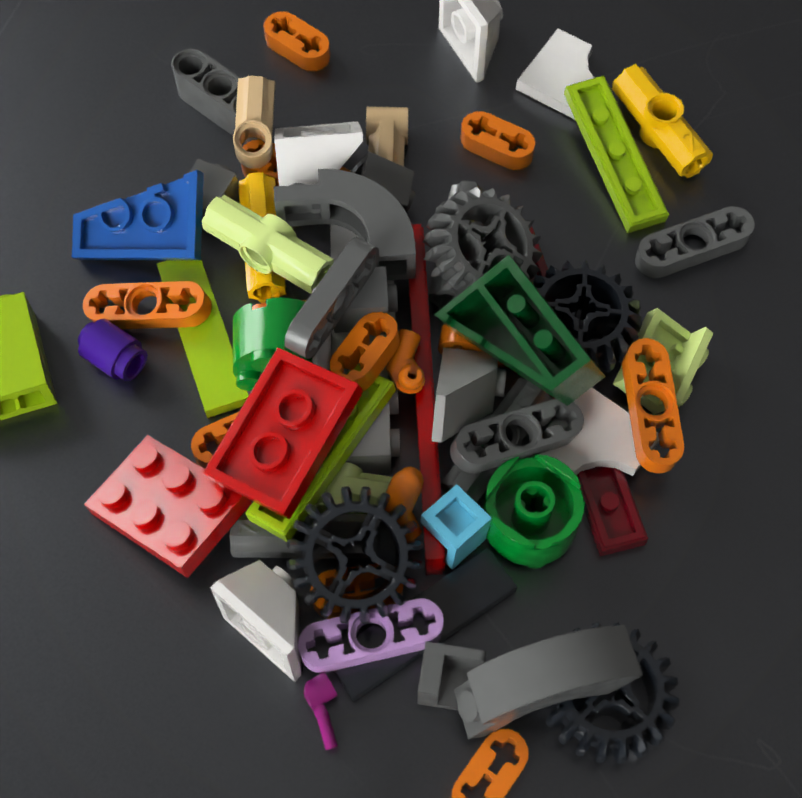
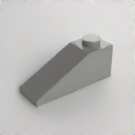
[432,348,506,442]

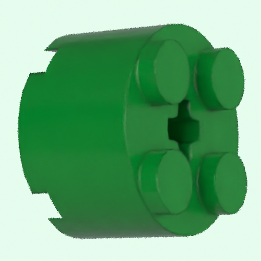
[233,298,312,391]
[483,455,584,569]

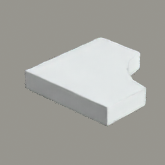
[516,29,594,120]
[531,388,659,476]

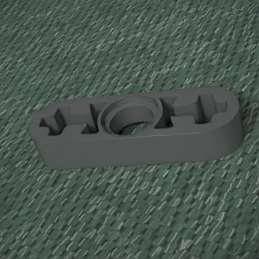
[635,206,755,278]
[284,237,379,359]
[450,399,584,473]

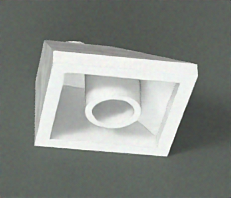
[439,0,503,82]
[274,122,363,186]
[210,560,302,682]

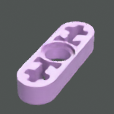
[298,598,444,673]

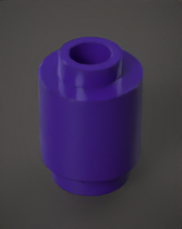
[78,319,148,381]

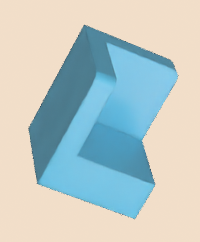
[420,484,492,569]

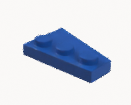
[72,170,204,260]

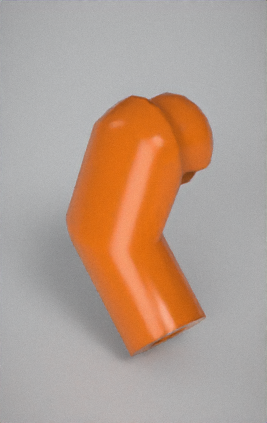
[386,329,425,394]
[384,467,424,541]

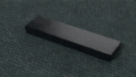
[325,548,517,702]

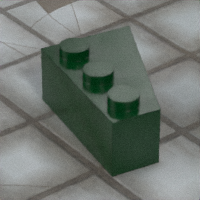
[434,255,606,406]

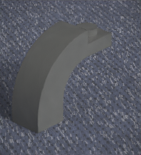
[274,169,416,280]
[454,625,643,739]

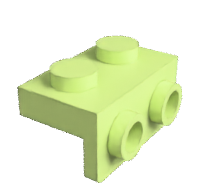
[613,308,713,414]

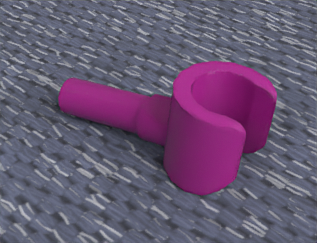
[304,673,338,750]

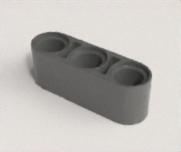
[171,48,260,144]

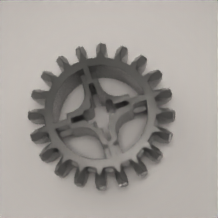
[423,187,543,297]

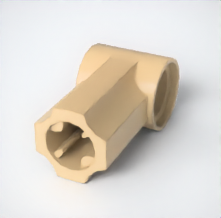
[233,76,275,169]
[366,107,408,167]

